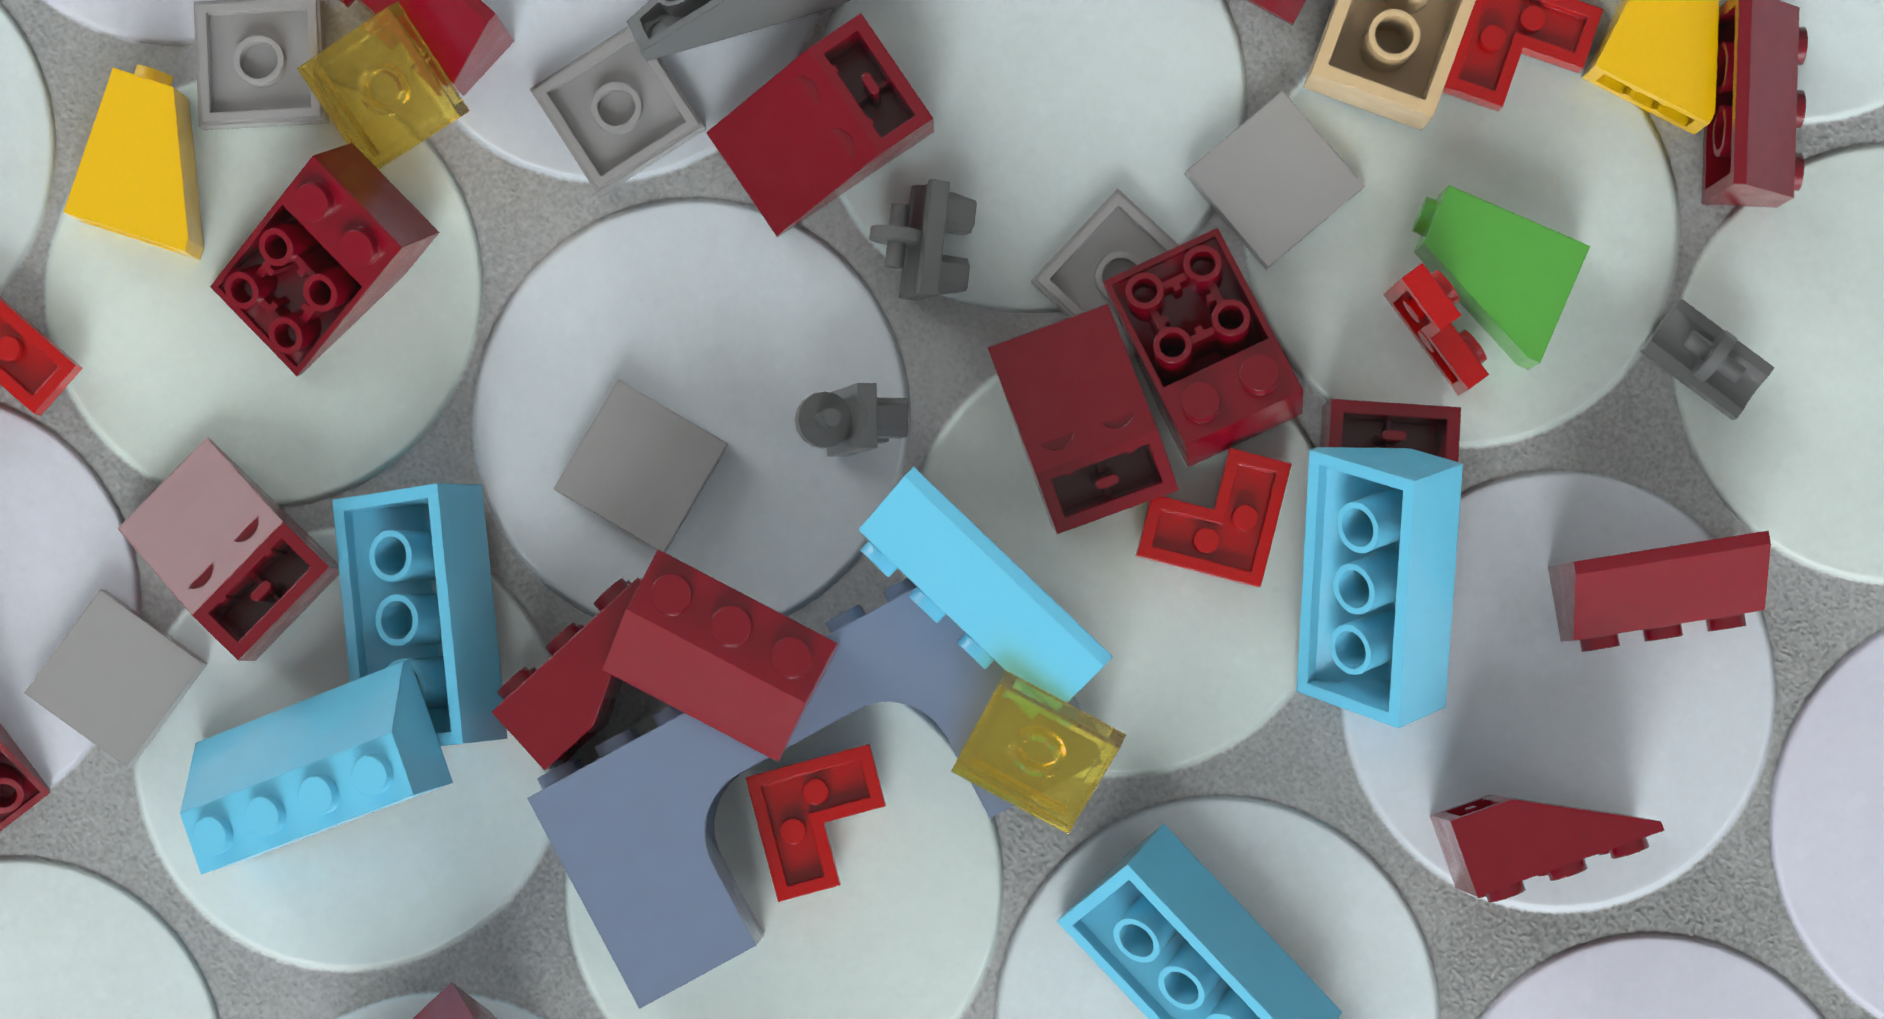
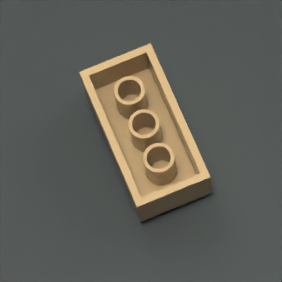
[1303,0,1476,131]

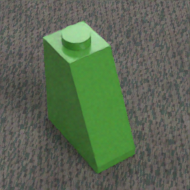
[1411,185,1590,370]

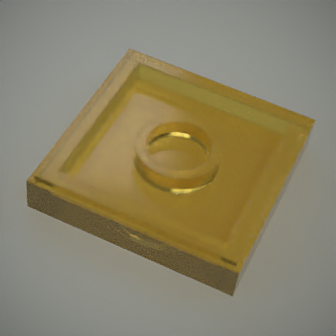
[297,2,470,170]
[951,671,1126,834]

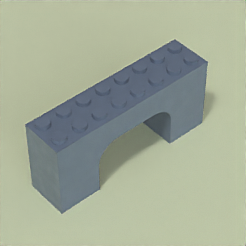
[527,578,1106,1009]

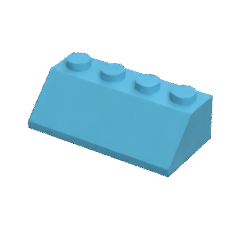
[1296,447,1463,728]
[859,466,1113,716]
[332,483,508,746]
[180,660,453,875]
[1057,824,1342,1019]

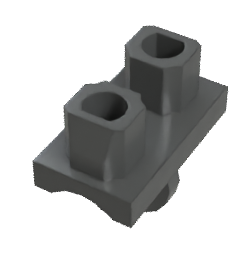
[869,179,977,301]
[1640,299,1775,420]
[795,383,908,457]

